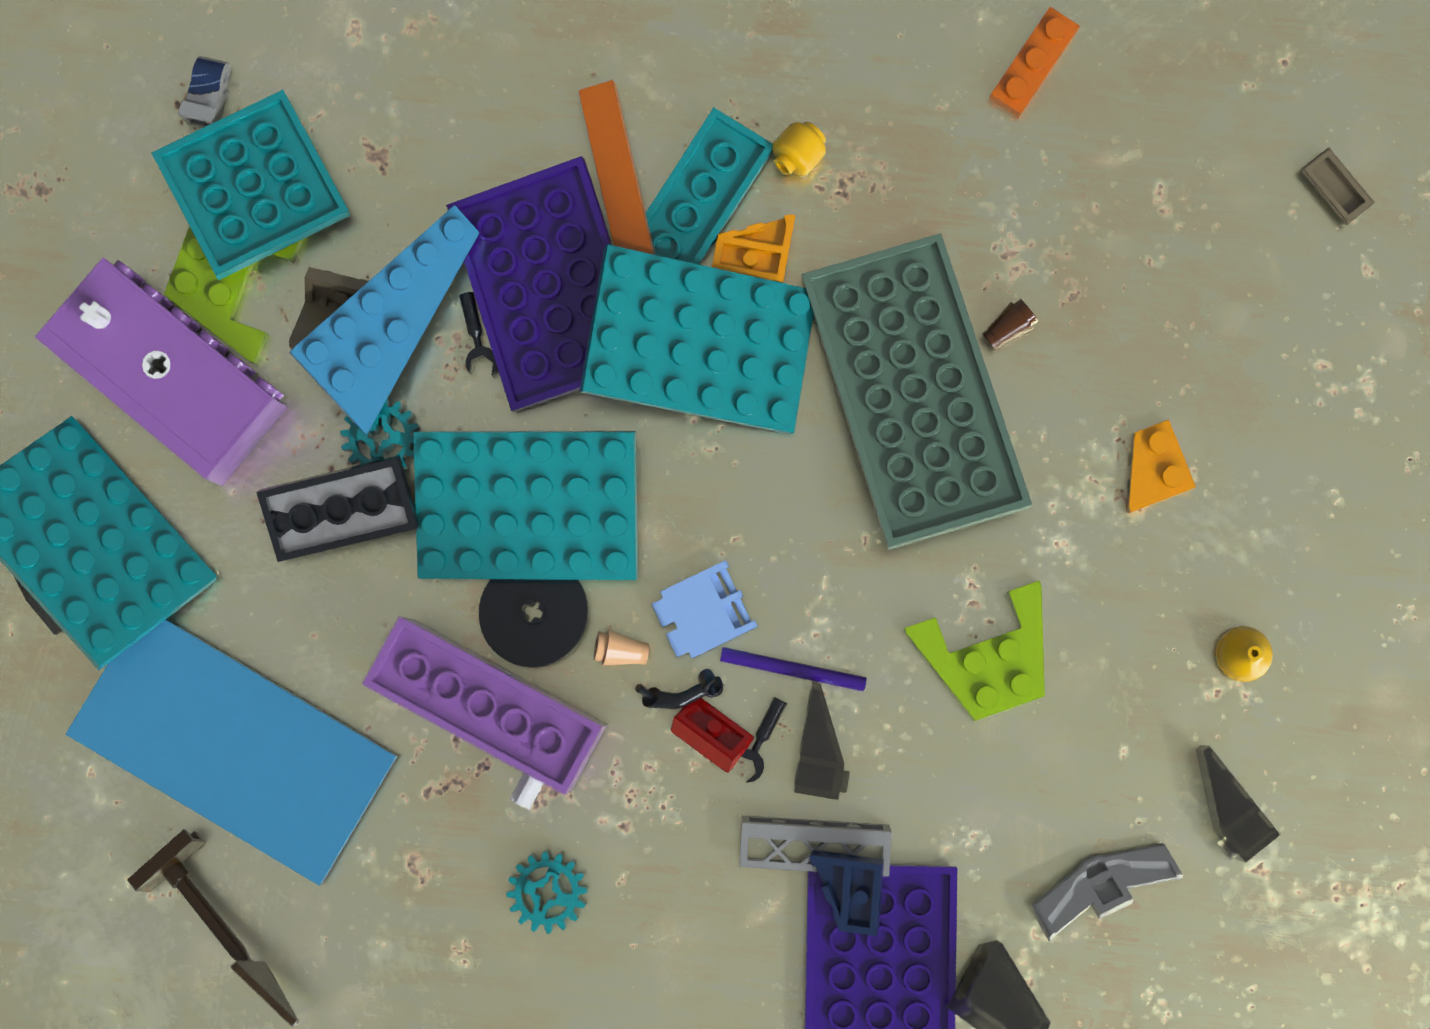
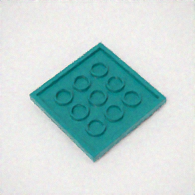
[151,90,350,281]

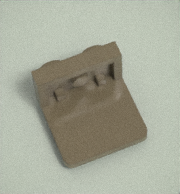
[289,267,368,350]

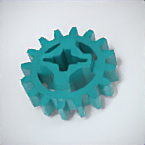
[340,399,421,470]
[506,850,588,934]

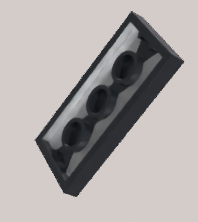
[256,455,420,562]

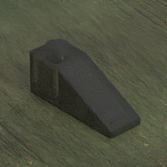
[793,681,850,800]
[1195,745,1280,863]

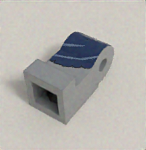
[178,56,231,127]

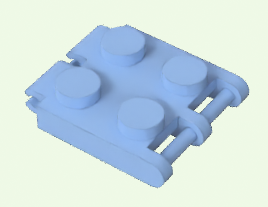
[651,560,758,658]

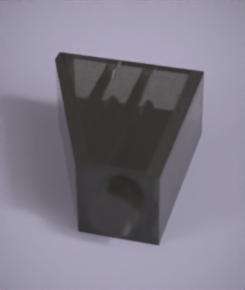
[947,940,1051,1029]

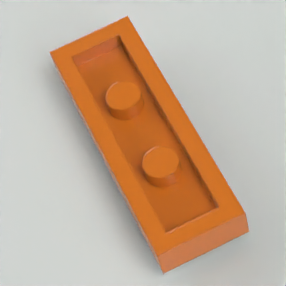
[989,7,1080,118]

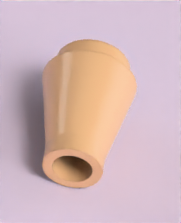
[593,629,649,666]

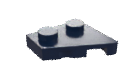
[810,850,884,936]

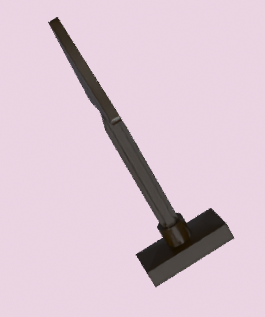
[127,829,299,1028]

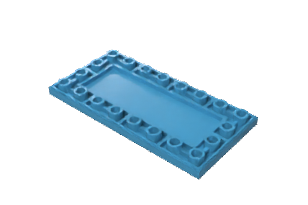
[65,619,398,886]

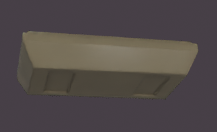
[1300,147,1375,225]

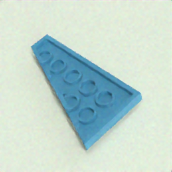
[289,205,479,435]

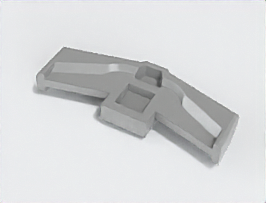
[1032,843,1183,941]

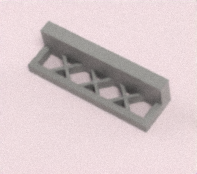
[739,815,892,876]

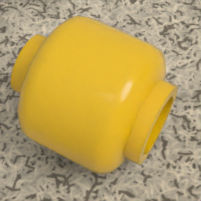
[772,122,826,176]

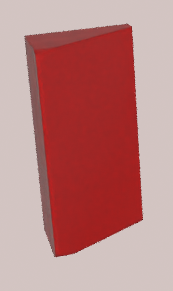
[671,698,754,773]

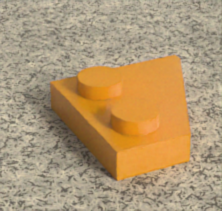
[712,214,796,283]
[1126,420,1196,514]

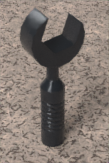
[459,292,498,377]
[741,697,787,783]

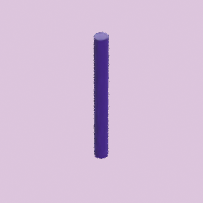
[720,647,867,692]

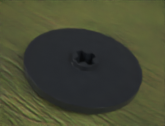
[479,579,589,668]

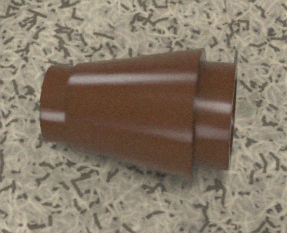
[982,299,1038,350]

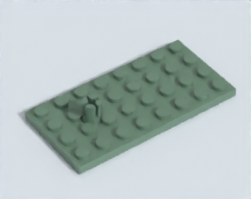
[802,233,1032,550]

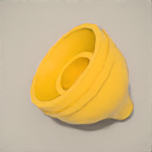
[1215,626,1273,682]

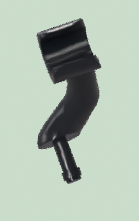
[635,669,723,709]

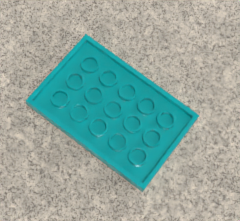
[579,245,813,434]
[0,416,217,671]
[413,431,638,580]

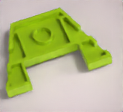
[163,227,303,365]
[903,580,1045,721]

